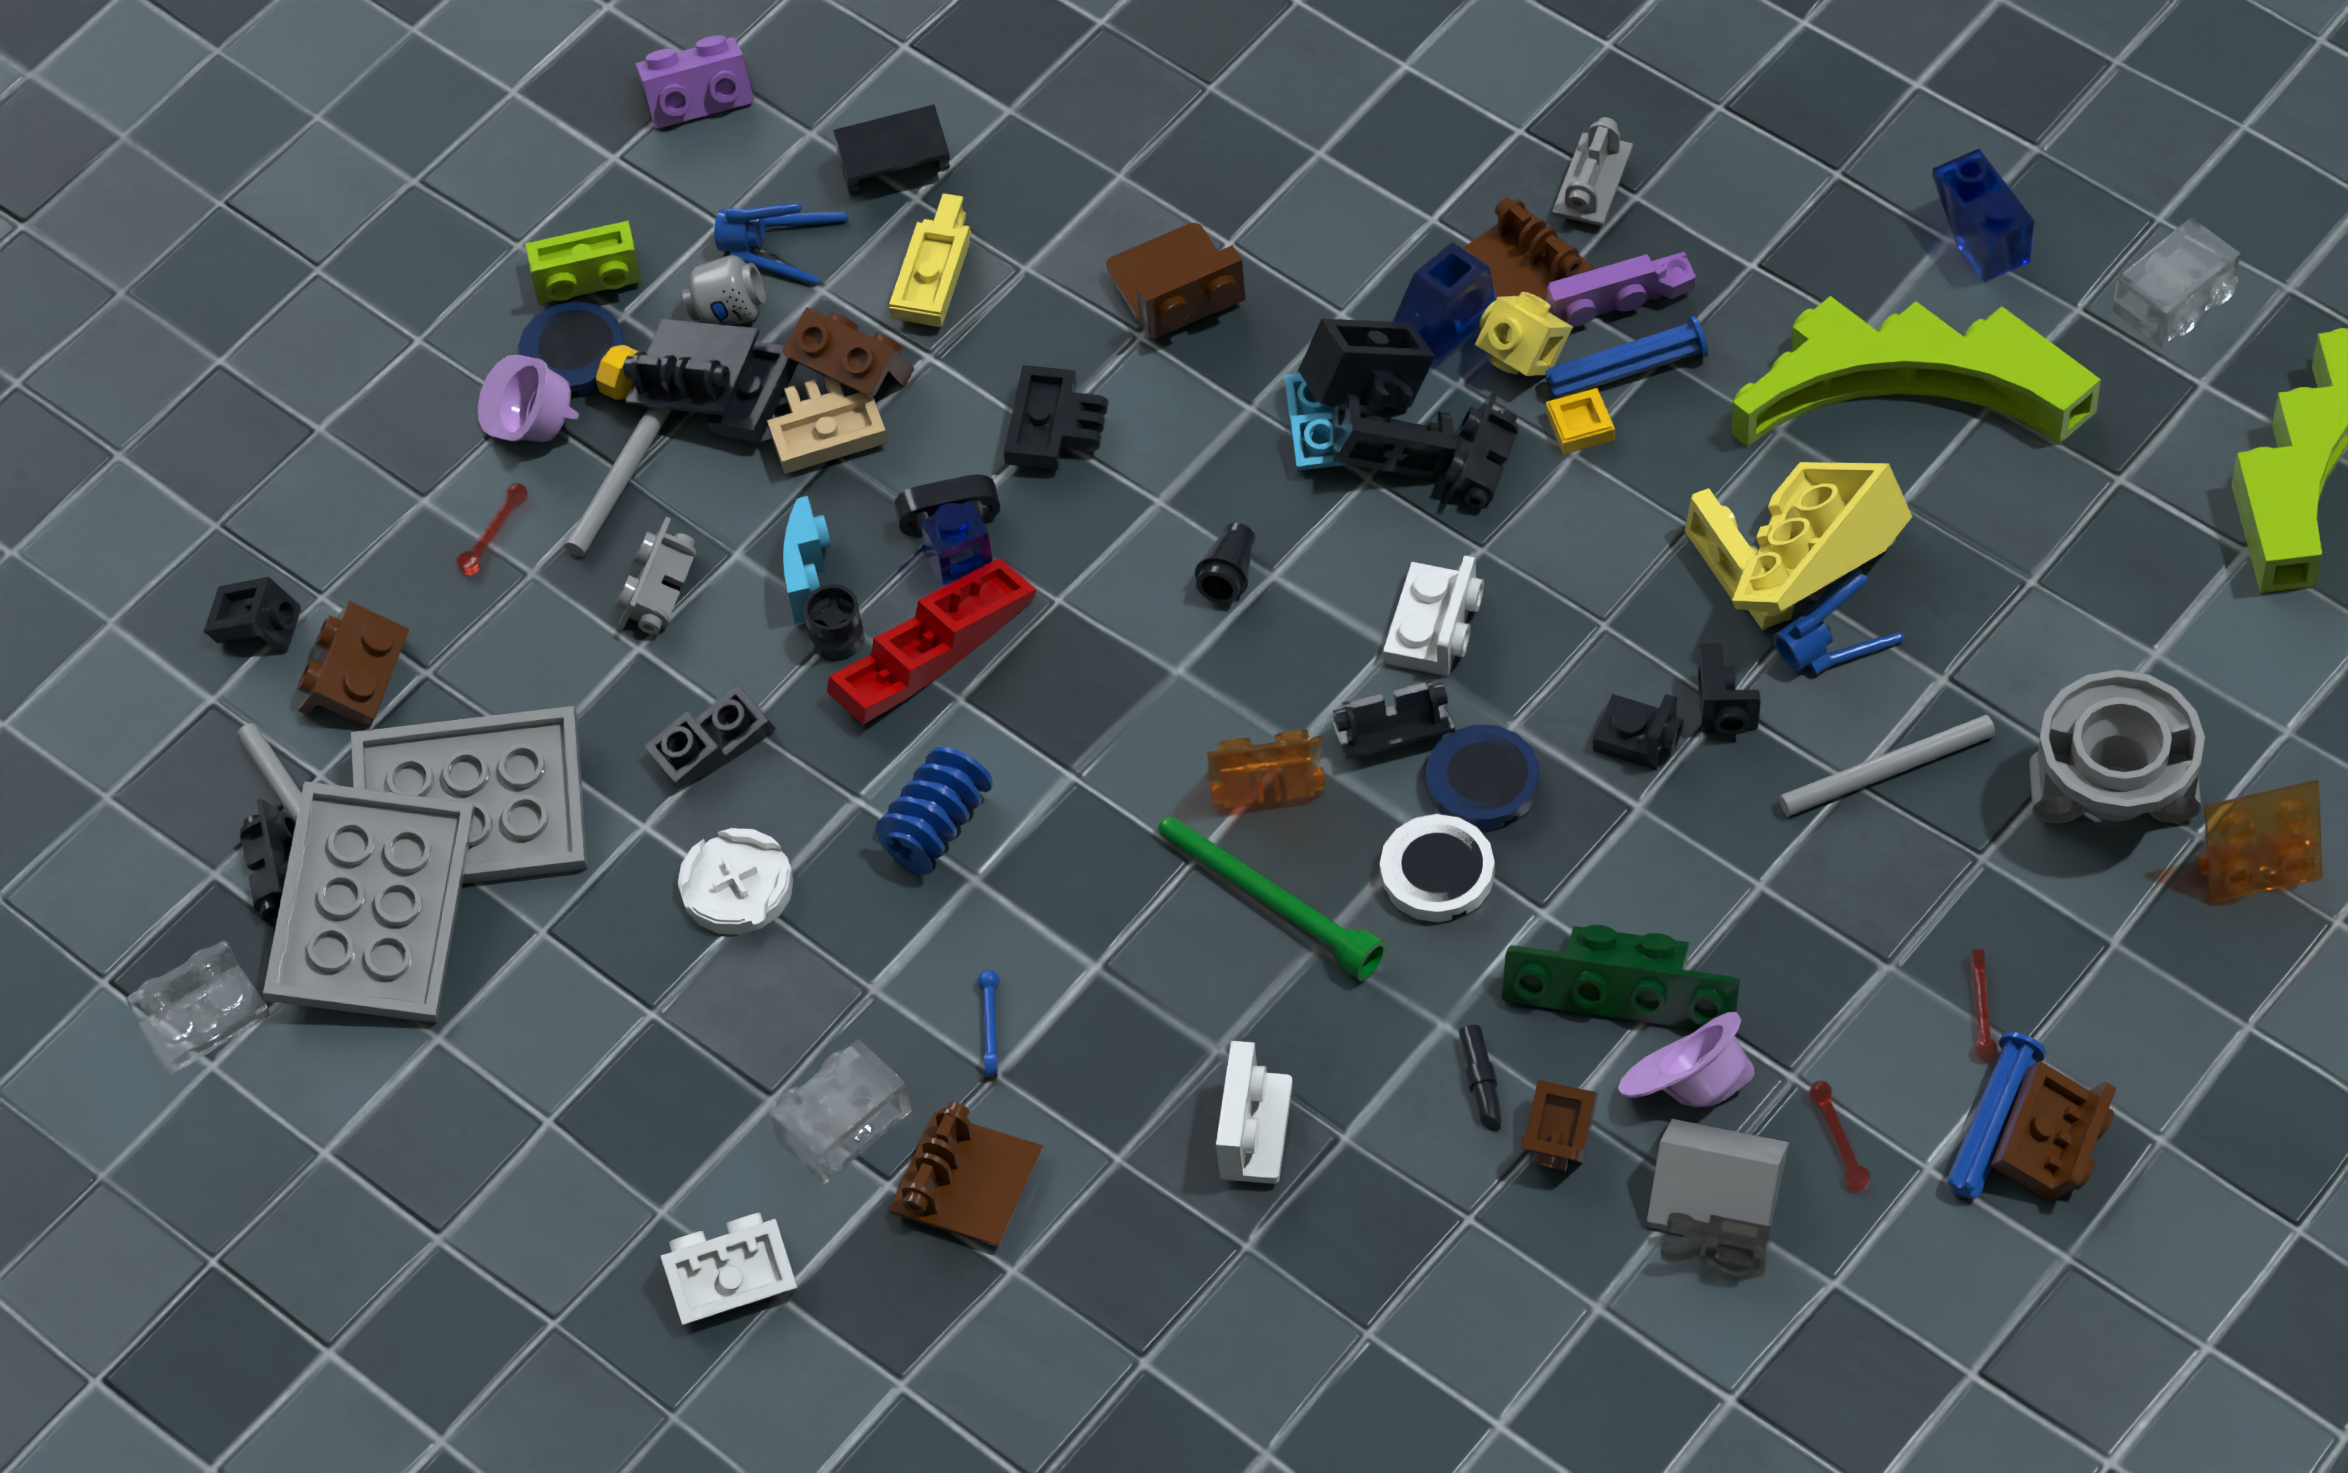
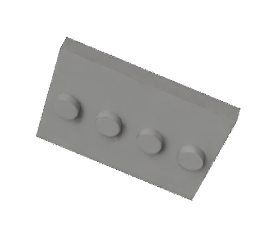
[351,706,588,884]
[263,781,475,1023]

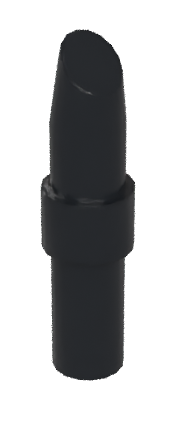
[1459,1025,1501,1131]

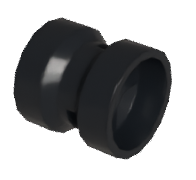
[803,584,865,661]

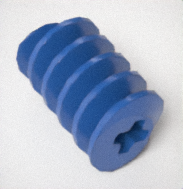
[875,747,993,874]

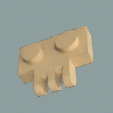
[767,376,888,474]

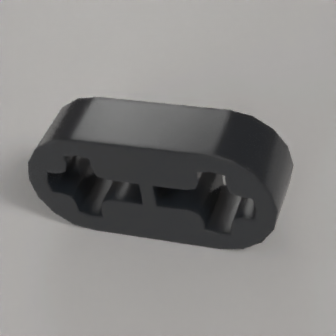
[894,474,1001,537]

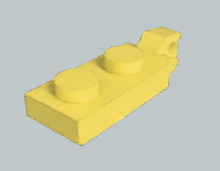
[889,193,971,327]
[1685,488,1794,630]

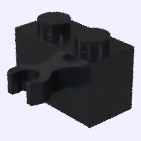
[1298,319,1435,413]

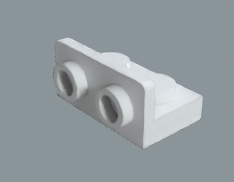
[1383,555,1484,677]
[1216,1041,1293,1184]
[661,1212,797,1325]

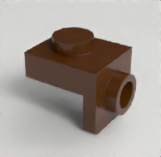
[1519,1080,1598,1171]

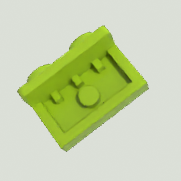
[525,221,642,304]

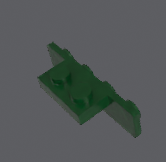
[1502,925,1740,1030]

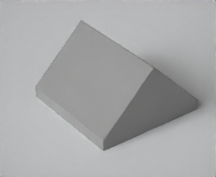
[1647,1119,1789,1251]

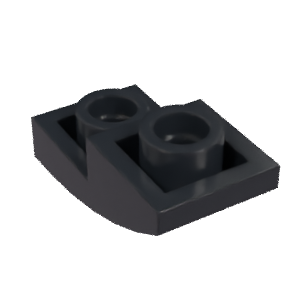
[644,684,776,787]

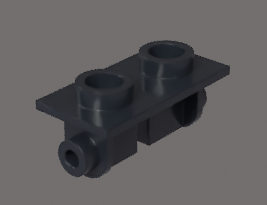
[1441,392,1519,509]
[1332,680,1455,760]
[239,798,296,920]

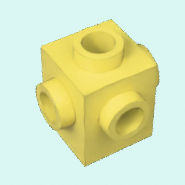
[1475,292,1573,376]

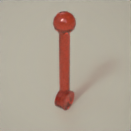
[457,483,528,575]
[1971,949,1998,1060]
[1809,1080,1870,1192]

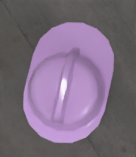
[477,355,580,443]
[1618,1012,1755,1108]

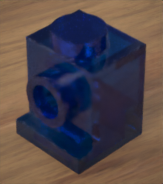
[920,501,993,587]

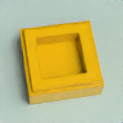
[1546,388,1615,455]

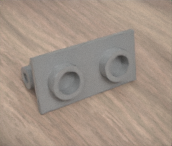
[1552,117,1633,226]
[616,517,697,634]

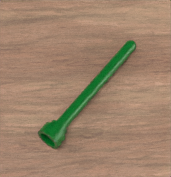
[1158,817,1387,981]

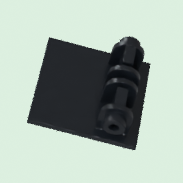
[623,319,760,415]

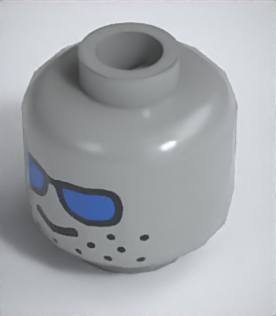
[683,255,766,326]

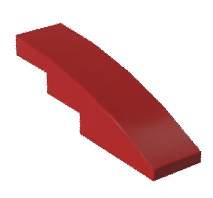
[826,558,1037,725]

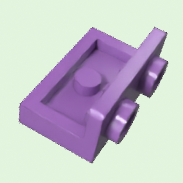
[635,35,754,128]

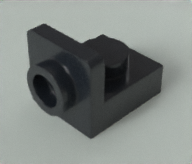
[204,577,301,651]
[1697,643,1761,734]
[1593,694,1684,770]

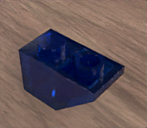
[1932,149,2035,283]
[1393,242,1496,367]

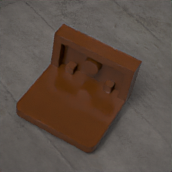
[1106,223,1246,341]

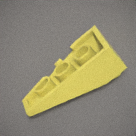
[1732,462,1912,611]

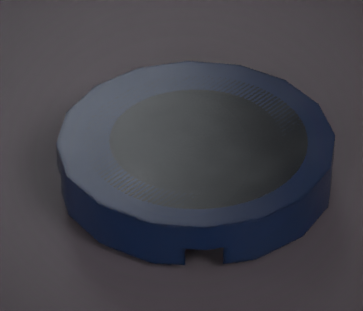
[518,301,625,396]
[1426,725,1539,830]

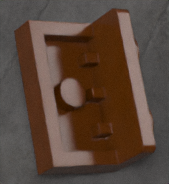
[782,307,914,397]
[297,601,409,728]
[1991,1061,2116,1202]

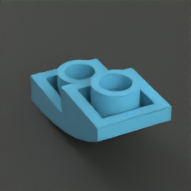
[1284,373,1349,471]
[783,496,831,624]

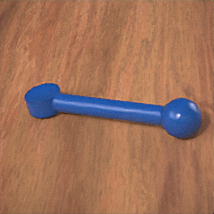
[977,970,1000,1077]

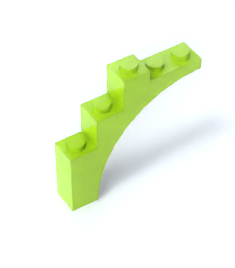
[1731,296,2101,447]
[2231,328,2348,593]

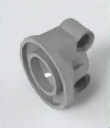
[2029,670,2205,823]

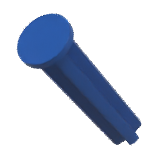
[1545,316,1708,399]
[1947,1032,2046,1200]

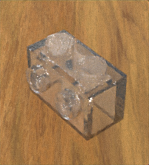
[2113,217,2241,348]
[770,1039,911,1185]

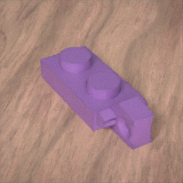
[1546,252,1696,326]

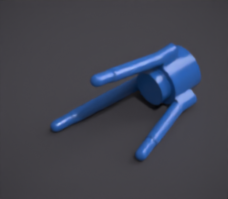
[714,203,848,285]
[1773,567,1904,675]

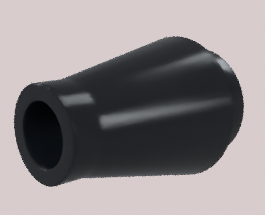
[1195,522,1255,604]

